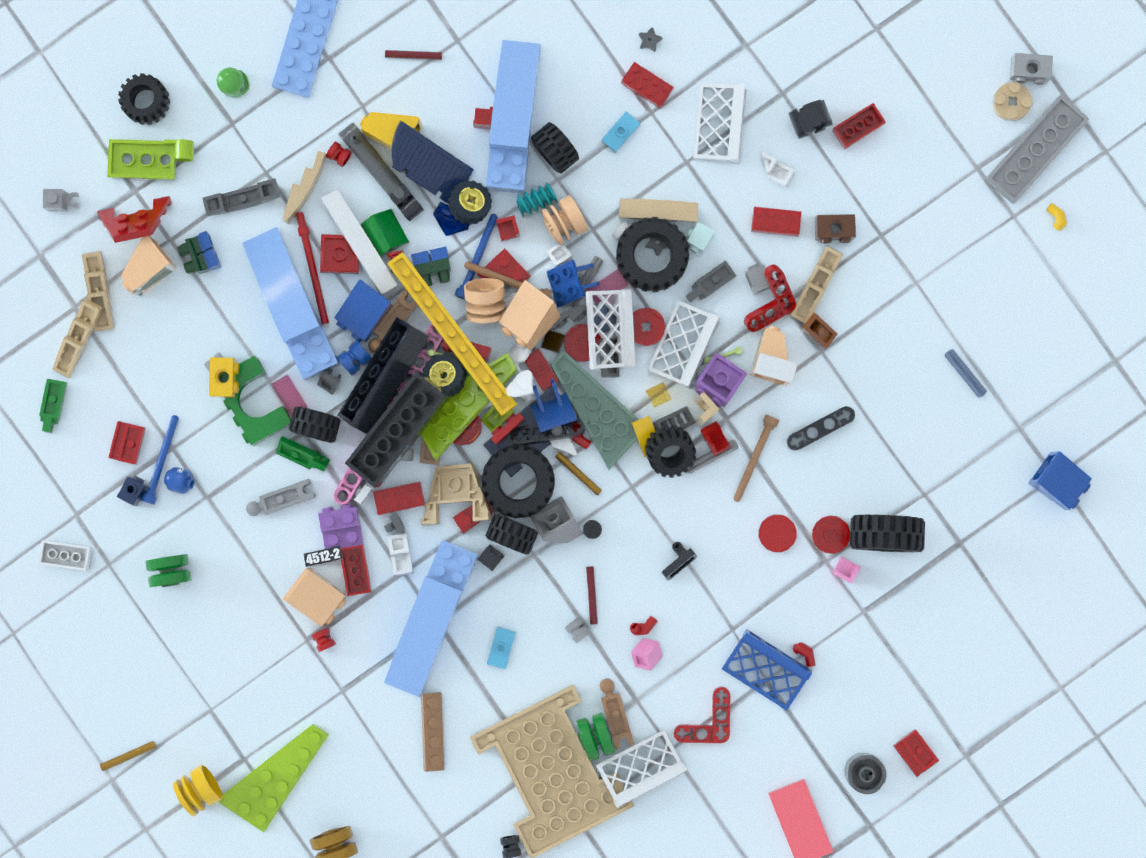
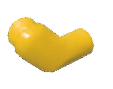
[1046,203,1067,231]

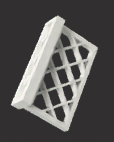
[693,83,746,163]
[586,289,635,369]
[647,300,721,389]
[596,730,687,808]

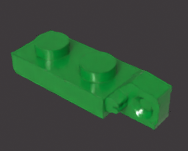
[39,378,67,433]
[276,436,330,472]

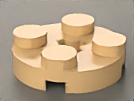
[993,82,1033,121]

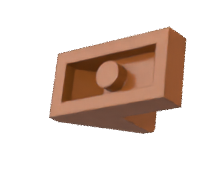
[802,313,838,349]

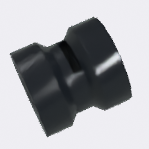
[583,520,602,539]
[500,835,522,858]

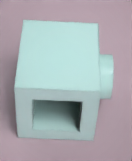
[685,222,715,254]

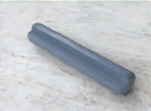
[945,349,987,398]

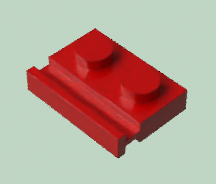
[491,413,525,445]
[108,421,146,465]
[893,729,939,777]

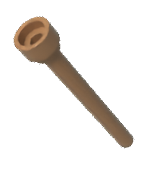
[464,261,553,298]
[734,414,780,502]

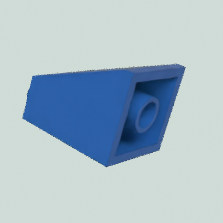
[334,279,393,343]
[1028,451,1092,510]

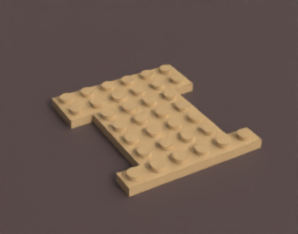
[470,684,634,858]

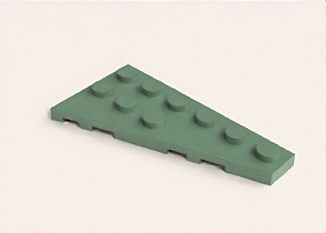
[550,350,638,470]

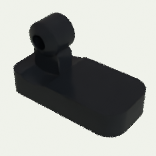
[662,542,697,580]

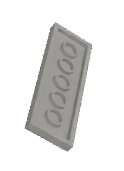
[985,94,1089,205]

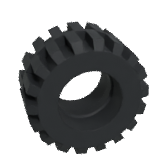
[118,73,170,125]
[531,122,579,174]
[288,406,341,443]
[645,425,696,478]
[485,514,538,555]

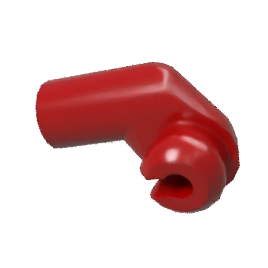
[571,423,591,450]
[630,615,658,636]
[793,642,816,667]

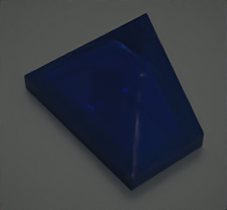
[433,202,470,236]

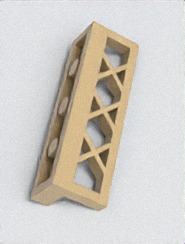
[695,392,719,426]

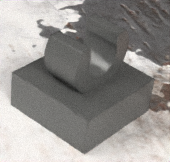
[317,369,341,395]
[384,513,406,534]

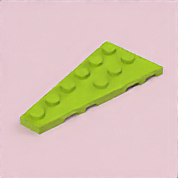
[421,353,518,461]
[218,724,329,833]

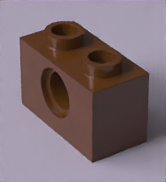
[815,214,856,244]

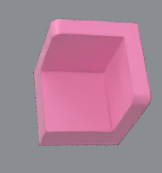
[832,557,861,583]
[631,638,663,671]

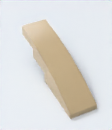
[282,151,327,224]
[619,199,699,223]
[790,245,843,323]
[81,251,114,332]
[52,299,102,378]

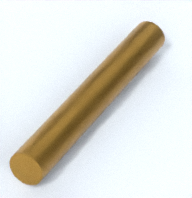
[555,452,602,495]
[100,741,156,771]

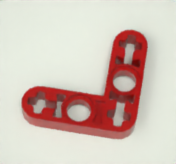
[744,264,796,332]
[673,686,730,743]

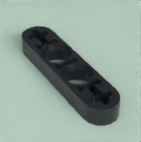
[786,406,855,451]
[510,418,585,445]

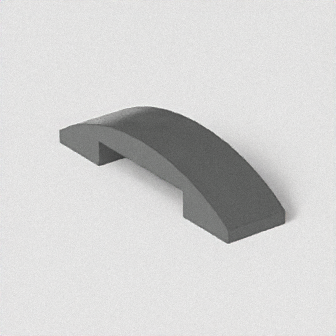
[202,178,280,216]

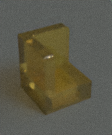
[645,382,672,408]

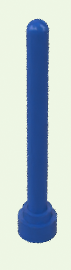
[454,213,498,300]
[140,415,179,505]

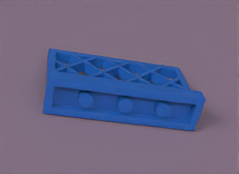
[722,629,812,711]

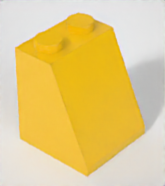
[360,112,423,152]

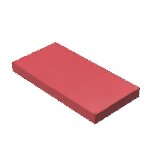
[768,779,833,858]

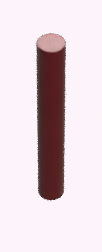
[385,50,442,60]
[586,566,598,624]

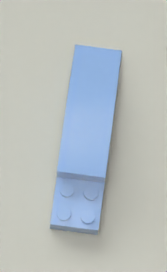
[486,40,540,194]
[243,227,340,381]
[384,540,479,697]

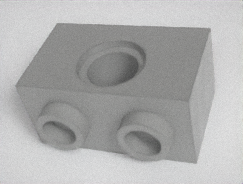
[1009,53,1053,85]

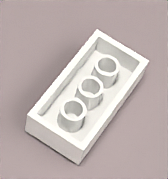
[38,540,92,571]

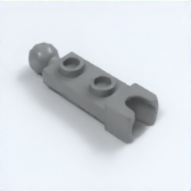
[246,479,316,516]

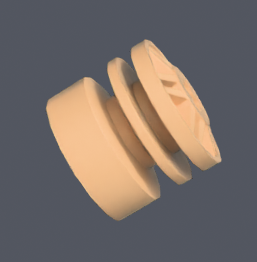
[541,195,589,245]
[464,278,506,323]

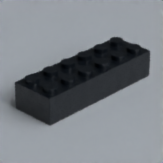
[337,317,429,434]
[345,372,450,488]

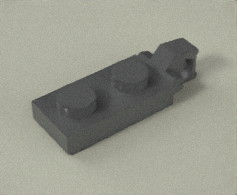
[686,260,737,302]

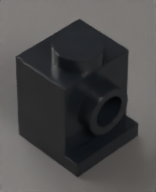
[477,544,504,571]

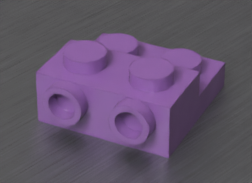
[693,352,748,408]
[318,504,364,549]

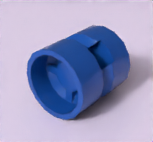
[336,340,372,376]

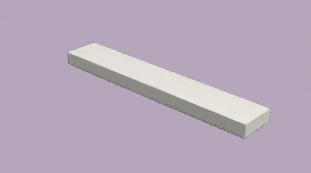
[321,189,398,295]

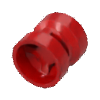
[326,141,352,167]
[311,627,336,652]

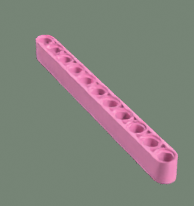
[334,324,443,505]

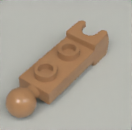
[368,290,418,353]
[599,678,634,750]

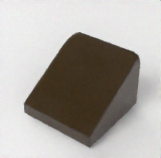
[541,330,565,354]

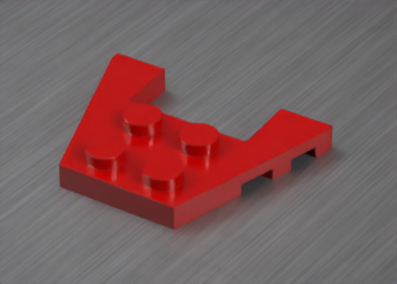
[97,196,172,243]

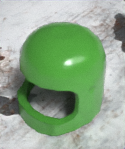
[216,67,250,98]

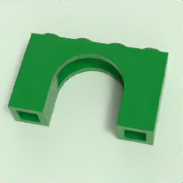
[220,356,291,446]

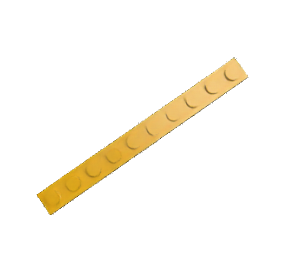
[387,252,517,417]

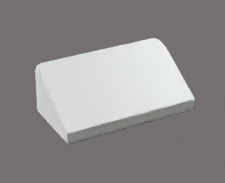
[754,353,798,383]

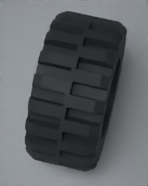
[616,217,690,292]
[481,445,555,518]
[850,514,925,553]

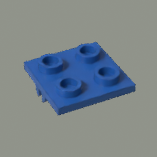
[546,260,600,308]
[530,379,577,432]

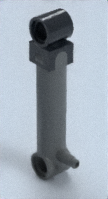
[338,122,424,222]

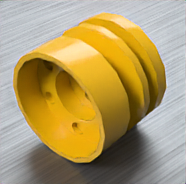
[173,764,223,817]

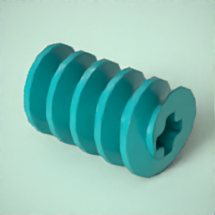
[516,182,558,218]

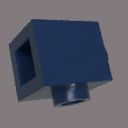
[117,475,148,506]

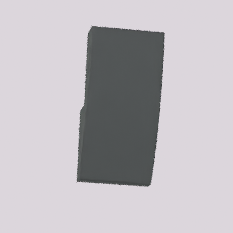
[552,305,587,330]

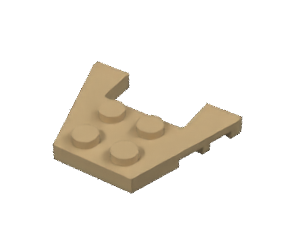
[421,463,492,526]

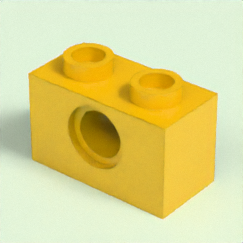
[209,357,239,398]

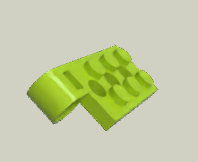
[107,139,194,180]

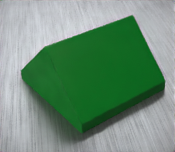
[360,209,409,257]

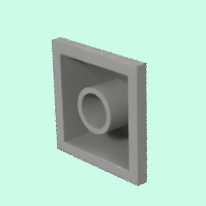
[529,496,584,543]

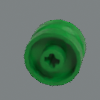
[145,554,192,588]
[576,712,615,761]

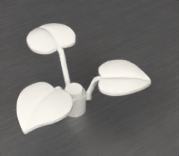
[484,344,535,408]

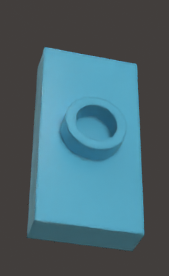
[601,111,640,153]
[487,626,516,669]

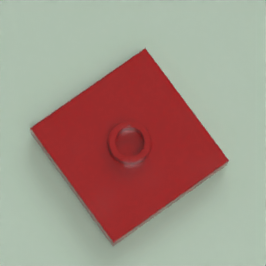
[320,234,359,274]

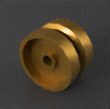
[309,826,358,858]

